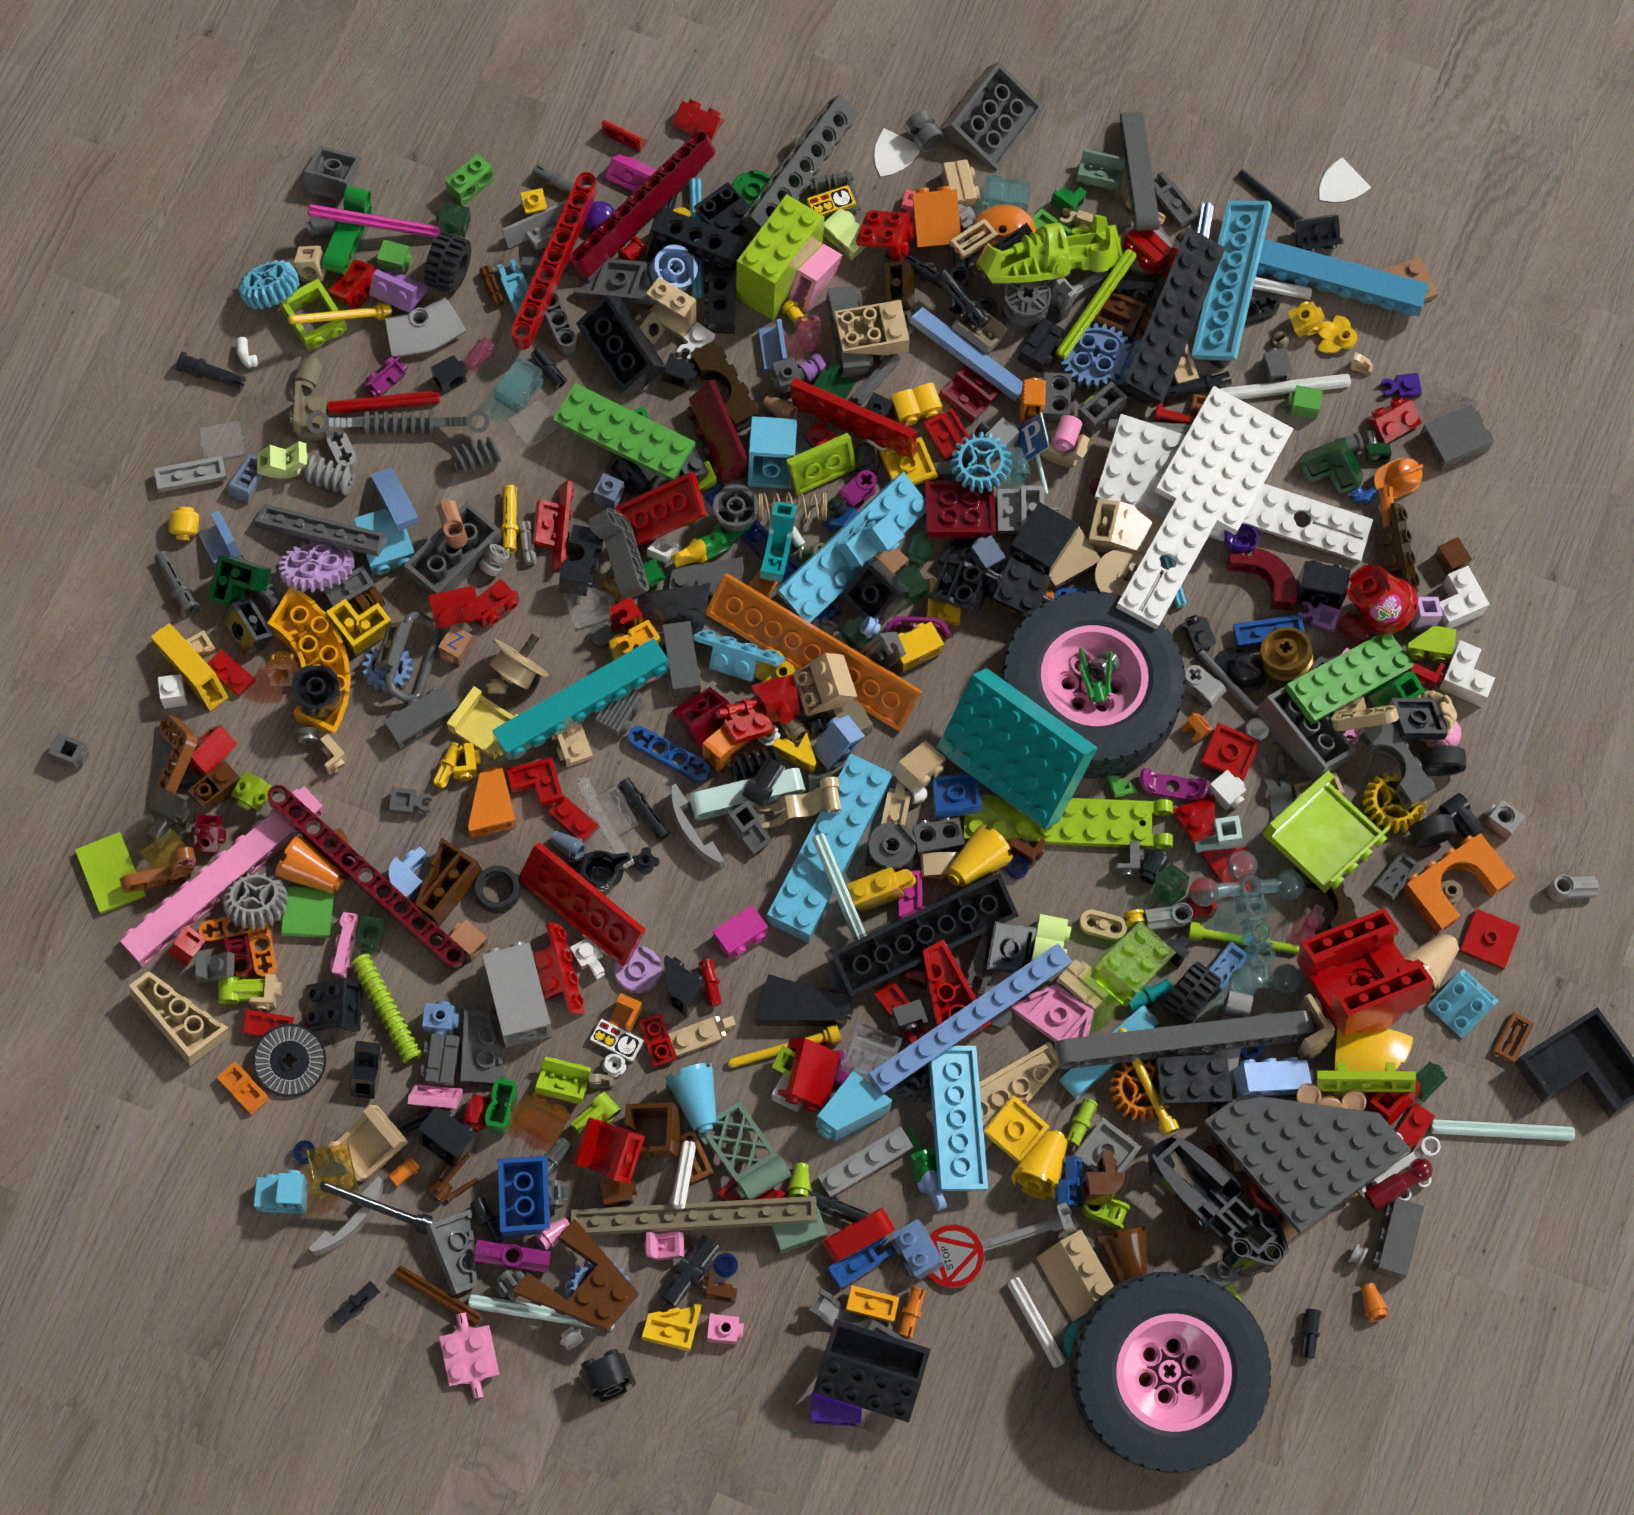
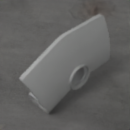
[385,297,466,358]

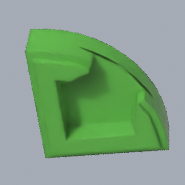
[1107,775,1137,800]

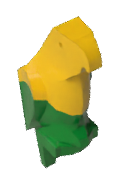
[671,525,751,568]

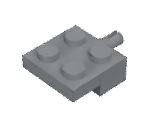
[997,485,1059,535]

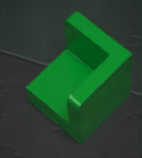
[1051,187,1087,212]

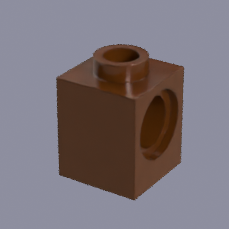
[599,1179,637,1208]

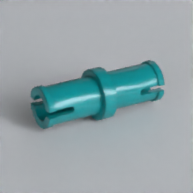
[1125,978,1173,1013]

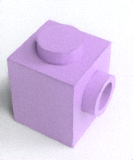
[1410,597,1443,631]

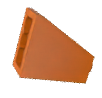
[703,713,751,773]
[468,767,517,838]

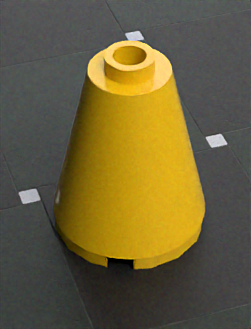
[948,825,1013,887]
[1011,1130,1068,1200]

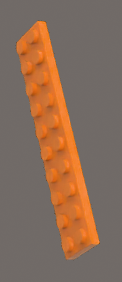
[706,573,923,732]

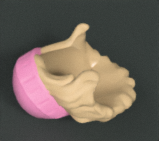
[1416,690,1462,748]

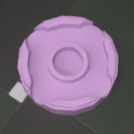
[614,946,662,994]

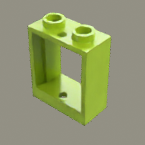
[280,279,347,350]

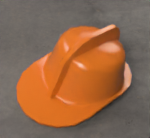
[1374,458,1424,499]

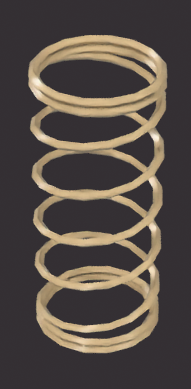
[757,492,827,522]

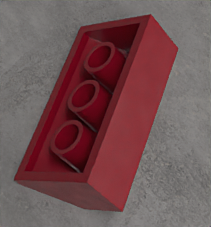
[686,380,747,485]

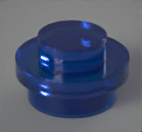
[713,1253,738,1278]

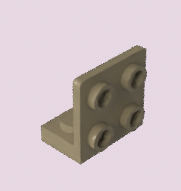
[290,381,328,442]

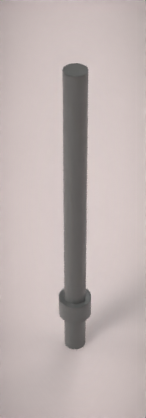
[1197,650,1291,756]

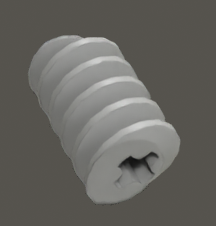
[304,454,356,496]

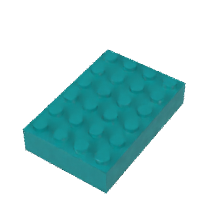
[936,668,1098,829]

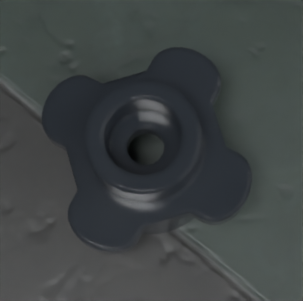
[632,847,660,875]

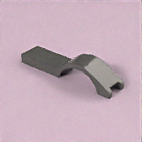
[808,1288,912,1343]

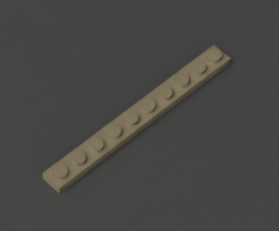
[571,1196,817,1235]

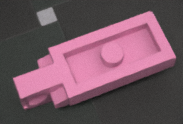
[330,912,359,979]

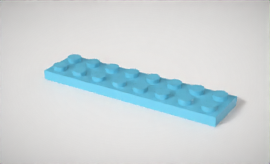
[1192,201,1272,361]
[776,472,926,623]

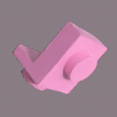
[644,1231,684,1260]

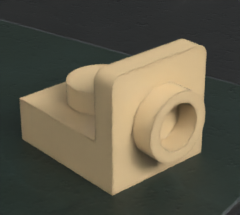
[320,733,348,775]

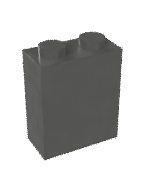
[1420,405,1493,471]

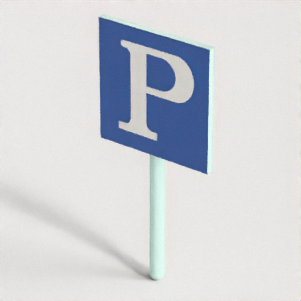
[1017,412,1050,494]

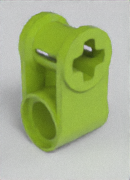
[1081,1199,1131,1230]

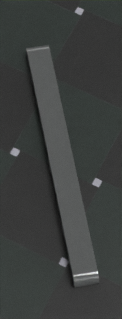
[1055,1010,1316,1069]

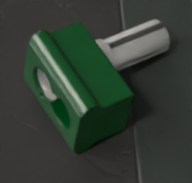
[1365,430,1392,462]

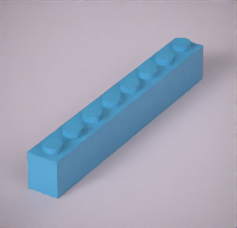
[1256,239,1429,317]

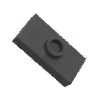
[1373,851,1420,902]

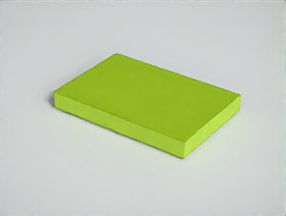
[786,433,856,496]
[75,832,146,915]

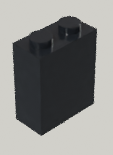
[1009,502,1079,576]

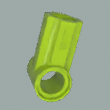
[218,976,265,1005]
[570,1092,621,1138]

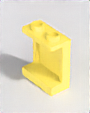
[447,687,518,760]

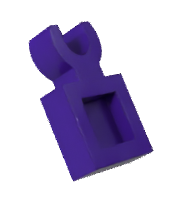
[1380,373,1422,399]

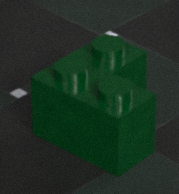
[207,555,272,606]

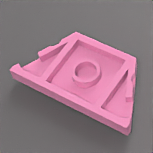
[1009,984,1094,1043]

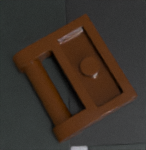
[1091,291,1146,341]

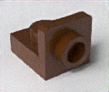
[1008,837,1046,865]
[702,1270,737,1303]

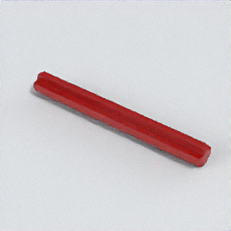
[327,390,440,415]

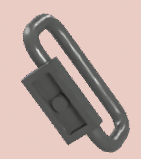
[375,611,442,703]

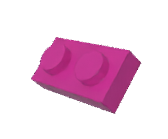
[898,871,922,917]

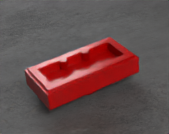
[242,1009,294,1037]

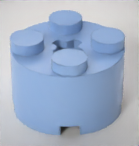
[648,245,698,292]

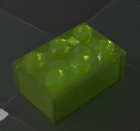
[1090,921,1176,1007]

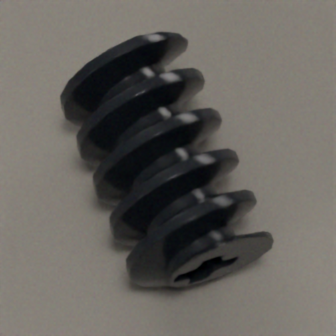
[730,745,779,782]

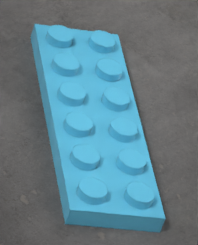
[929,1046,988,1191]

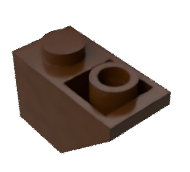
[188,760,240,808]

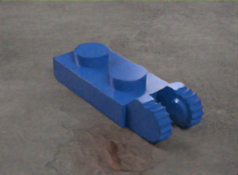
[827,1236,896,1290]

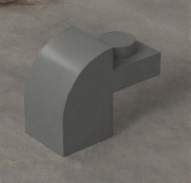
[726,800,772,855]

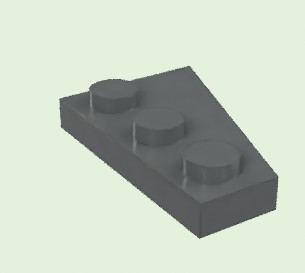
[460,1010,508,1085]

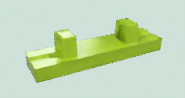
[1317,1062,1416,1092]

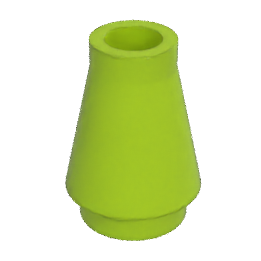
[787,1163,811,1198]

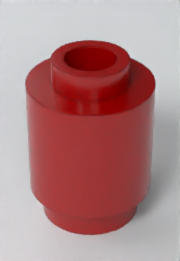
[462,1094,490,1132]

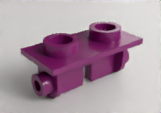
[362,355,408,397]

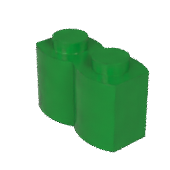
[485,1078,518,1135]

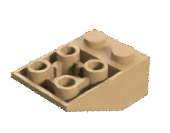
[834,300,909,355]
[1089,499,1166,559]

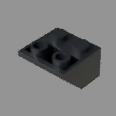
[694,182,750,236]
[664,955,705,1018]

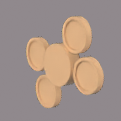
[1297,1083,1367,1110]

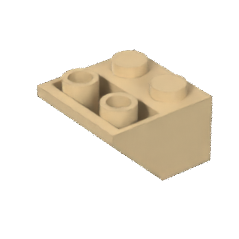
[793,653,857,716]

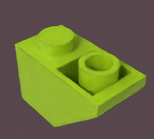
[1404,626,1457,664]

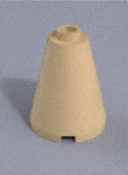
[1404,934,1459,996]

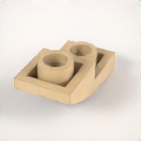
[920,852,959,879]

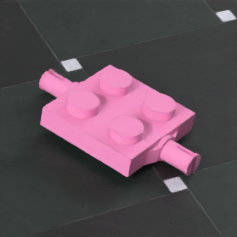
[439,1313,500,1399]

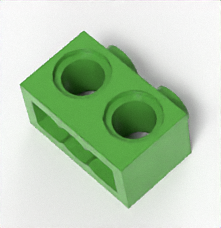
[445,153,494,207]

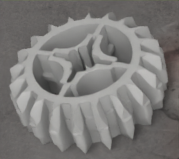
[222,871,288,931]

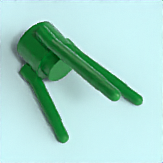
[1079,648,1113,703]

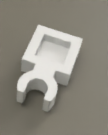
[677,322,715,361]

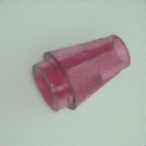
[464,337,497,370]

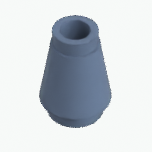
[549,831,586,860]

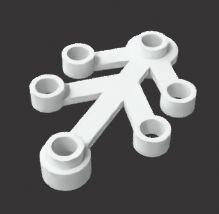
[1358,1132,1441,1201]

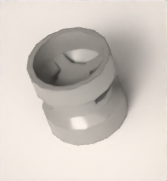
[478,544,510,576]

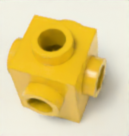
[1288,301,1325,337]

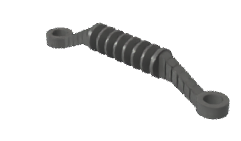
[306,410,490,434]

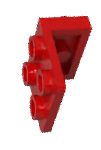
[856,210,915,262]

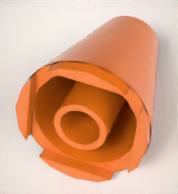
[275,835,345,893]

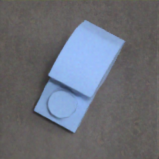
[389,846,428,901]

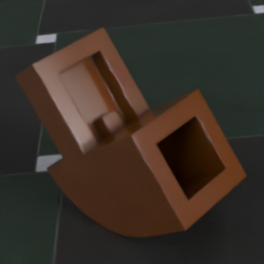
[1081,1150,1125,1205]

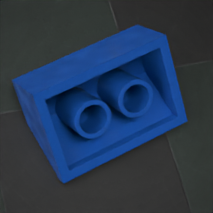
[498,1156,550,1238]

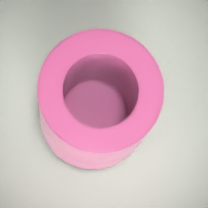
[1052,415,1082,452]

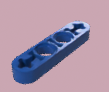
[628,726,710,783]

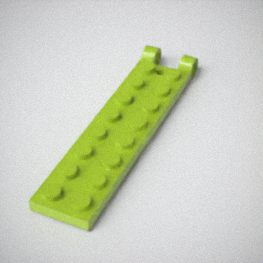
[963,794,1173,850]

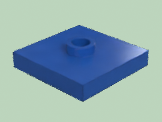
[931,772,983,819]

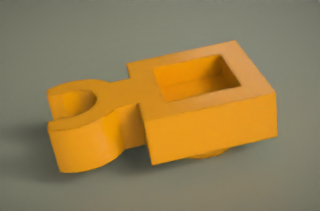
[616,620,660,655]

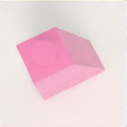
[787,244,842,313]

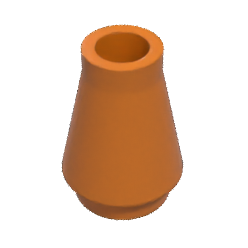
[1361,1283,1388,1322]

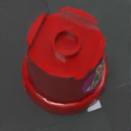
[1346,564,1418,635]

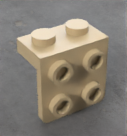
[1297,994,1335,1059]

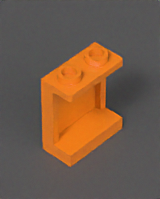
[911,186,961,247]

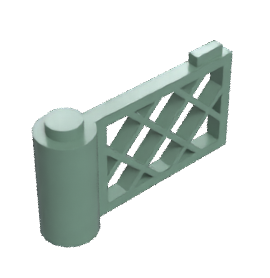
[697,1101,791,1200]

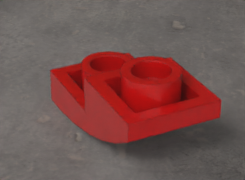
[639,1014,677,1067]

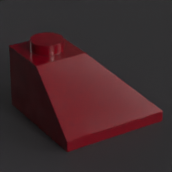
[671,687,730,747]

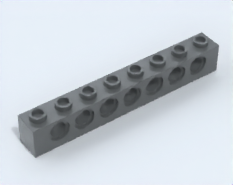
[739,94,858,237]

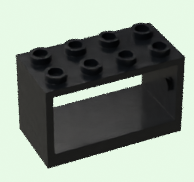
[813,1319,931,1423]

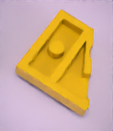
[642,1304,702,1352]

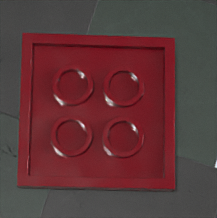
[925,481,996,538]

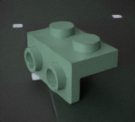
[1076,149,1126,191]

